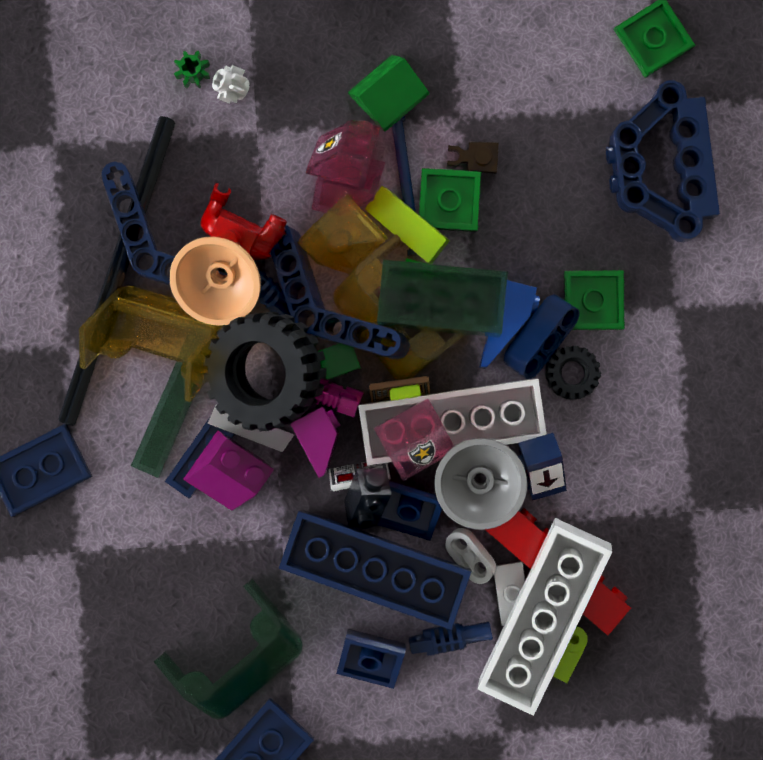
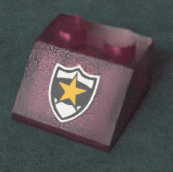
[306,120,381,188]
[374,398,454,481]

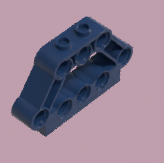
[606,80,720,243]

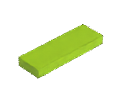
[365,186,450,264]

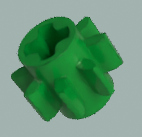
[174,51,210,88]

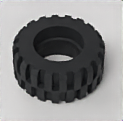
[203,312,326,432]

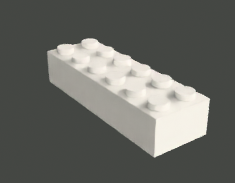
[358,378,547,466]
[478,518,612,716]

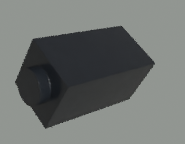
[344,468,392,528]

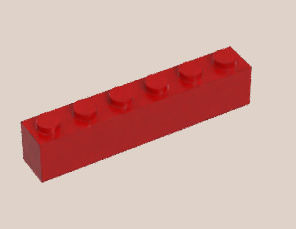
[485,508,631,636]

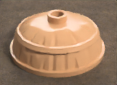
[170,237,261,326]

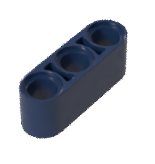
[504,294,580,379]

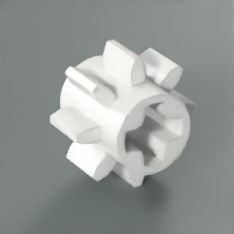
[212,65,249,103]

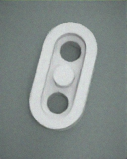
[445,528,496,584]

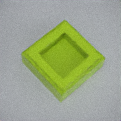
[389,384,421,401]

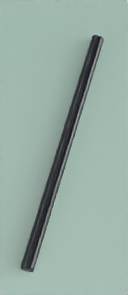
[58,116,175,426]

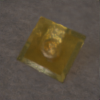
[297,194,388,275]

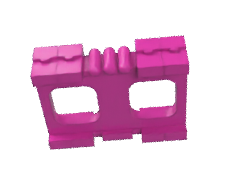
[315,378,364,417]

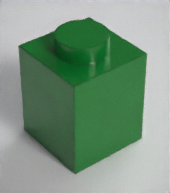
[318,343,361,380]

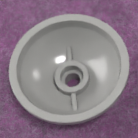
[435,438,527,530]

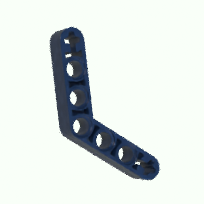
[102,162,227,285]
[270,225,410,360]

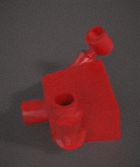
[200,183,287,260]

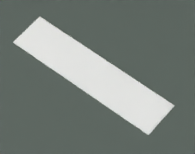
[208,404,294,452]

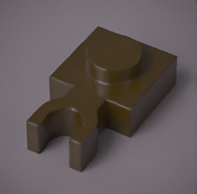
[447,141,499,174]

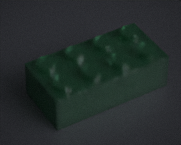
[377,259,508,338]

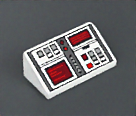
[329,462,390,491]

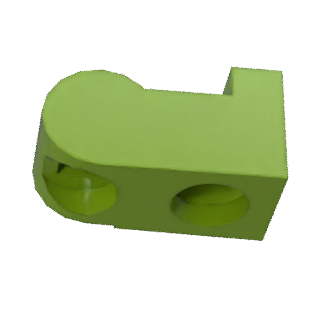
[553,626,588,683]

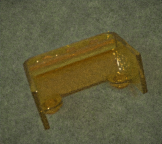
[333,234,473,380]
[79,286,225,402]

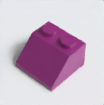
[290,407,341,478]
[184,430,274,511]

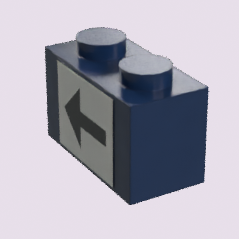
[518,433,567,501]

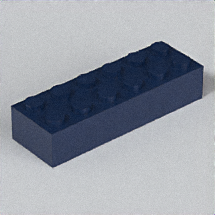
[278,510,472,630]

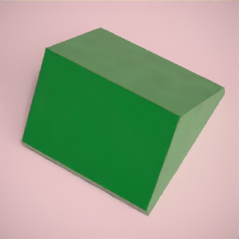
[348,55,429,132]

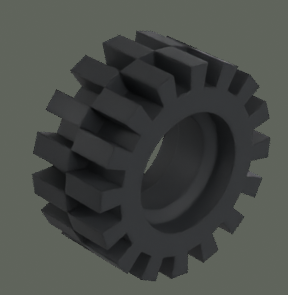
[545,346,601,400]

